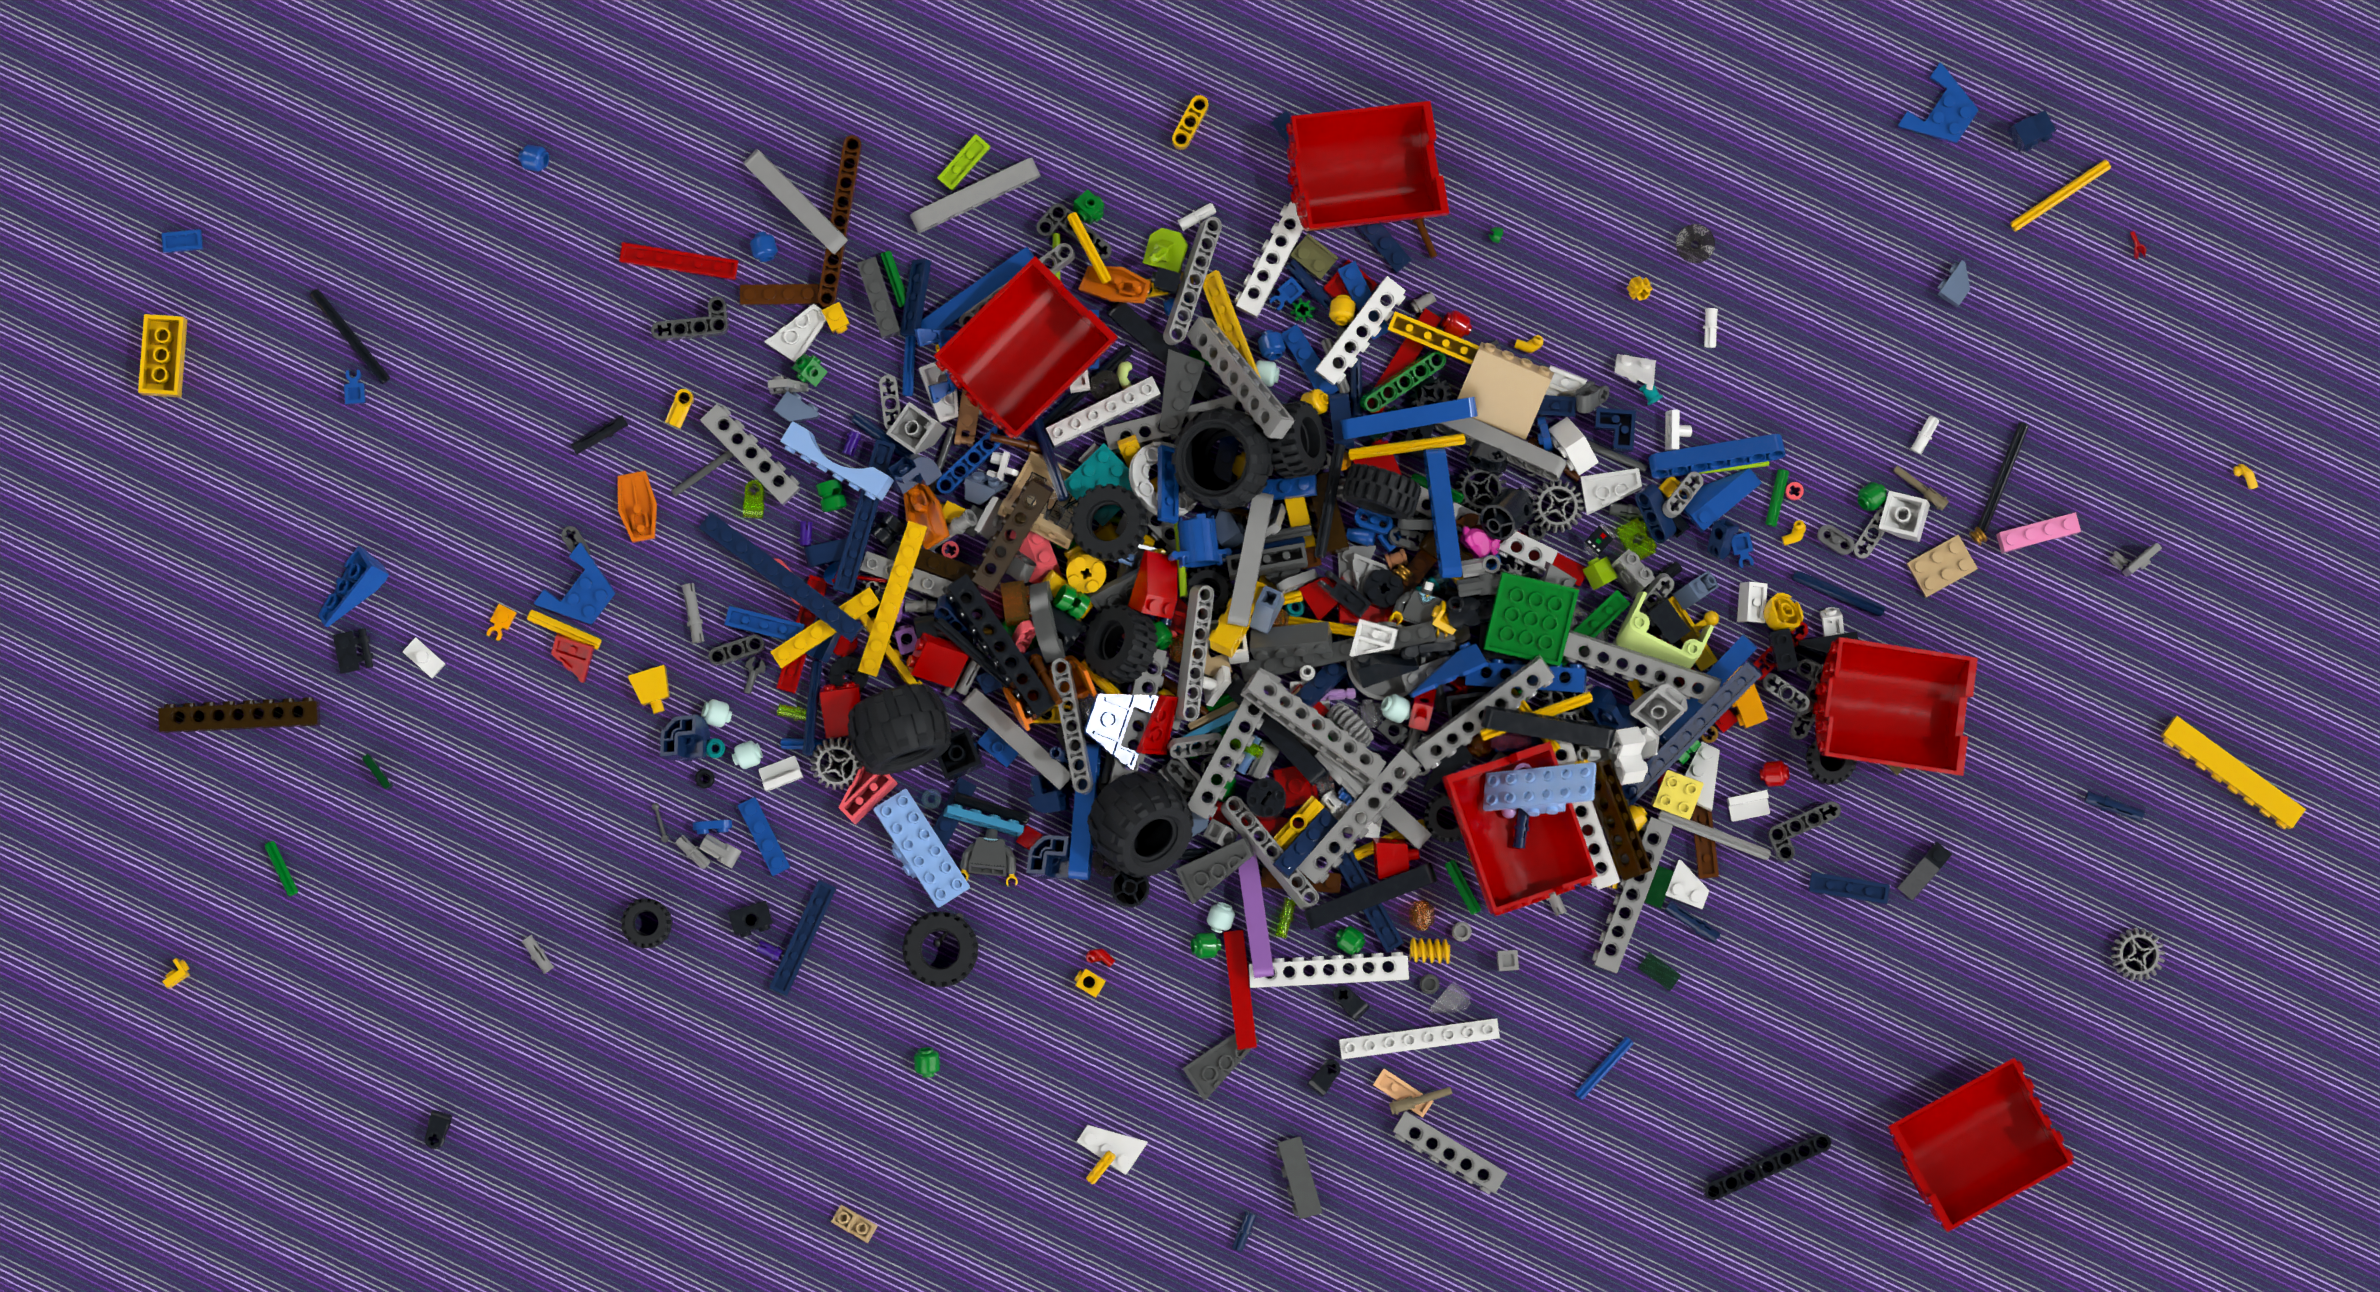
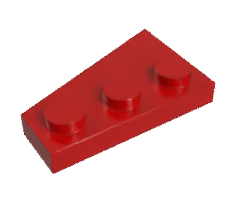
[1136,694,1179,755]

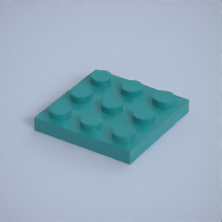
[1064,443,1134,527]

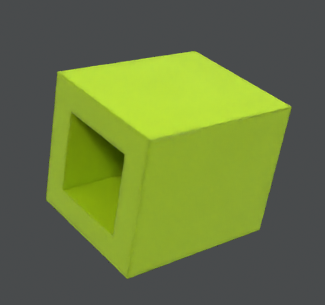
[1583,556,1618,590]

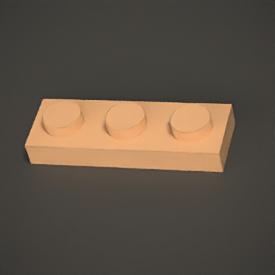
[1373,1068,1433,1118]

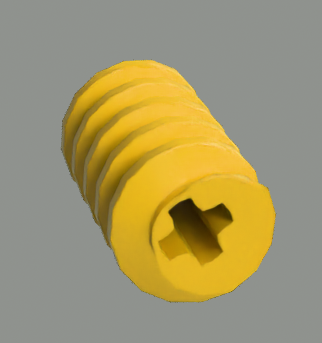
[1409,937,1450,964]

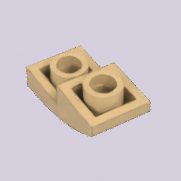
[831,1205,878,1243]

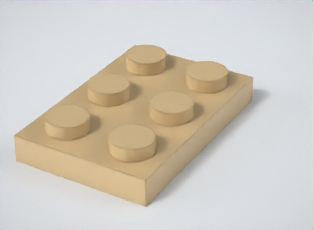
[1906,534,1978,598]

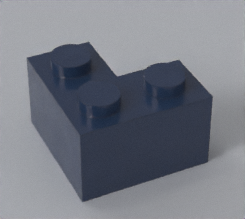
[2008,110,2056,152]
[1594,408,1636,452]

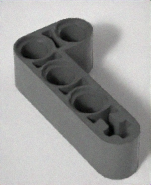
[1036,203,1112,262]
[651,296,729,341]
[1789,659,1823,740]
[1767,801,1841,862]

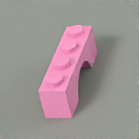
[1996,512,2081,554]

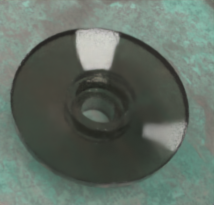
[1676,224,1715,263]

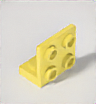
[1651,770,1704,820]

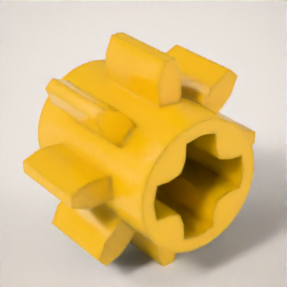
[1627,276,1653,301]

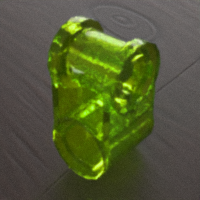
[743,480,764,519]

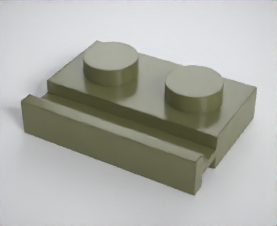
[1290,234,1338,281]

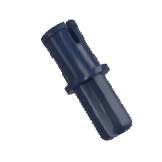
[1232,1211,1257,1252]

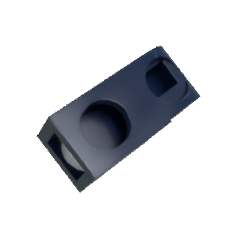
[1707,519,1740,560]

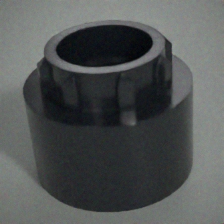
[914,614,947,640]

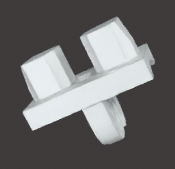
[986,451,1020,481]

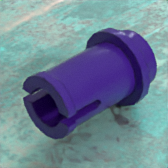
[842,430,862,457]
[798,521,813,547]
[756,940,783,961]

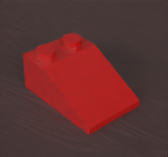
[1128,550,1177,619]

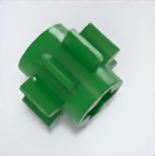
[1290,298,1315,324]

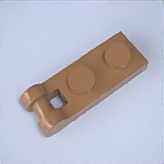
[954,390,980,447]

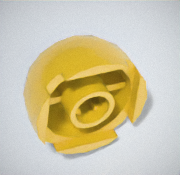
[1763,593,1804,632]

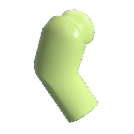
[1116,361,1132,390]

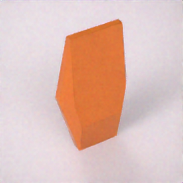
[1079,266,1152,304]
[618,471,657,543]
[903,483,950,550]

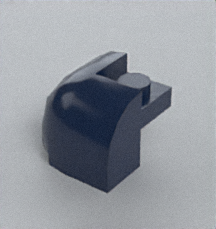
[886,454,942,494]
[1585,686,1639,730]
[660,715,710,761]
[1028,775,1072,813]
[1026,835,1071,880]

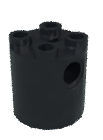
[1480,488,1533,540]
[1051,598,1088,653]
[1247,778,1286,821]
[1110,871,1150,908]

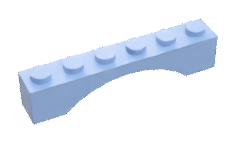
[780,421,894,501]

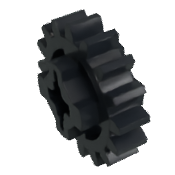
[1410,375,1454,407]

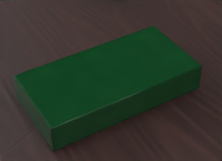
[362,754,393,790]
[1644,865,1674,909]

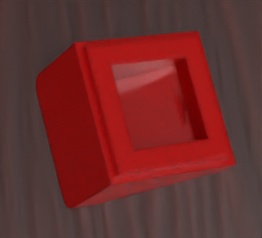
[1016,825,1043,850]

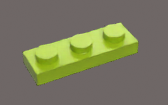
[937,134,991,191]

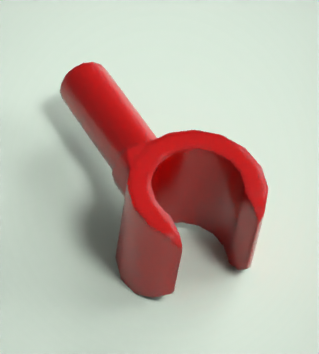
[2130,231,2146,259]

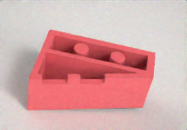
[838,766,898,825]

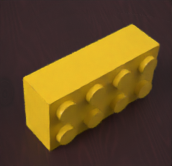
[138,314,187,398]

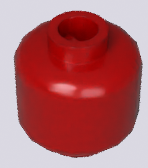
[1441,310,1472,338]
[1760,760,1790,787]

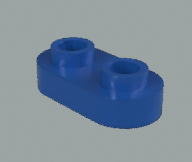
[1354,508,1393,534]
[692,820,732,834]

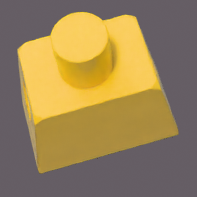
[628,665,670,714]

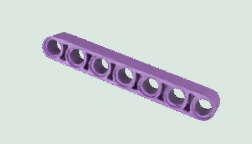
[1238,852,1274,978]

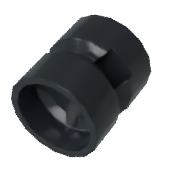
[871,511,906,548]

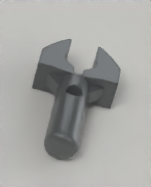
[744,657,766,694]

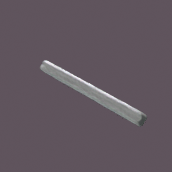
[1658,810,1771,860]

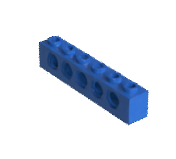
[1465,659,1587,693]

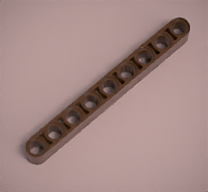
[818,135,862,309]

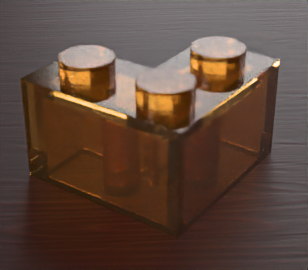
[1000,580,1032,626]

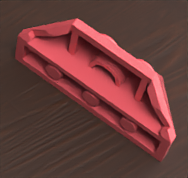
[1009,530,1062,584]

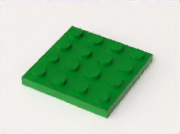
[1483,571,1579,666]

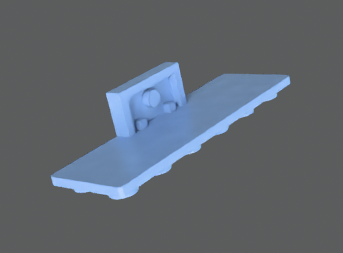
[1483,762,1596,816]
[873,789,970,908]

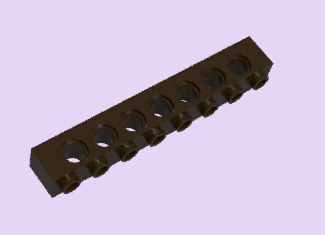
[158,697,320,733]

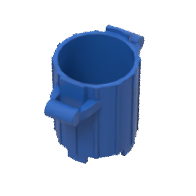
[1168,514,1232,568]

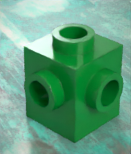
[1073,189,1105,225]
[792,353,828,387]

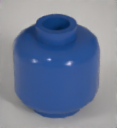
[518,145,549,171]
[750,232,778,262]
[1257,330,1286,360]

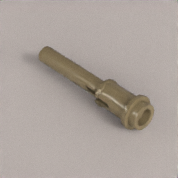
[1893,465,1949,510]
[1389,1087,1453,1115]

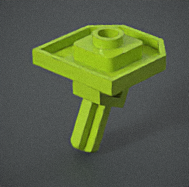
[1142,228,1188,273]

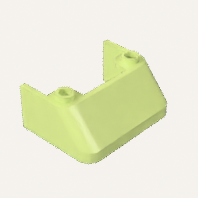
[1616,592,1714,677]

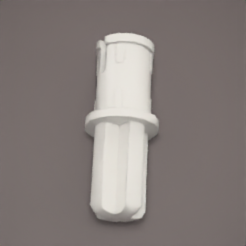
[1177,203,1216,231]
[1703,308,1719,348]
[1910,416,1939,455]

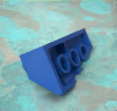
[1677,468,1762,533]
[318,546,389,627]
[1409,642,1488,698]

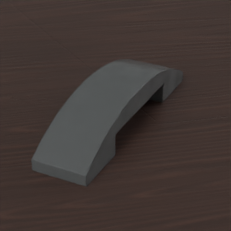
[1030,581,1065,663]

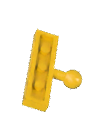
[1668,596,1719,672]

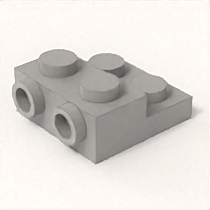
[1612,549,1655,598]

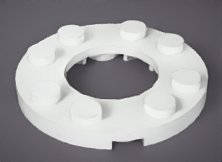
[1129,442,1198,517]

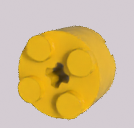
[1066,550,1106,593]

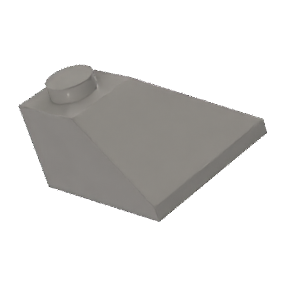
[886,402,946,454]

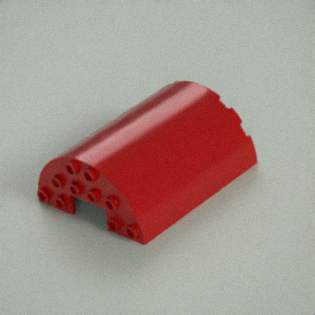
[1286,101,1449,231]
[934,256,1118,439]
[1813,637,1978,776]
[1442,742,1598,916]
[1888,1058,2074,1232]

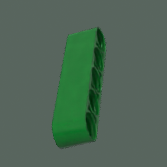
[1360,351,1446,412]

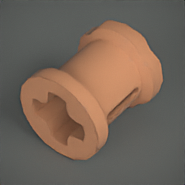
[1384,548,1409,571]

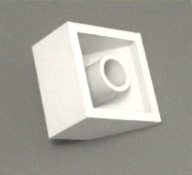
[1879,491,1930,542]

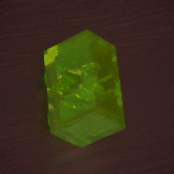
[1615,517,1657,561]

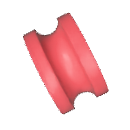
[1785,482,1804,501]
[942,541,959,559]

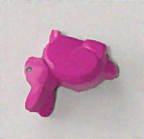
[1459,526,1501,559]

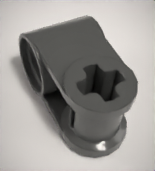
[1576,381,1610,413]

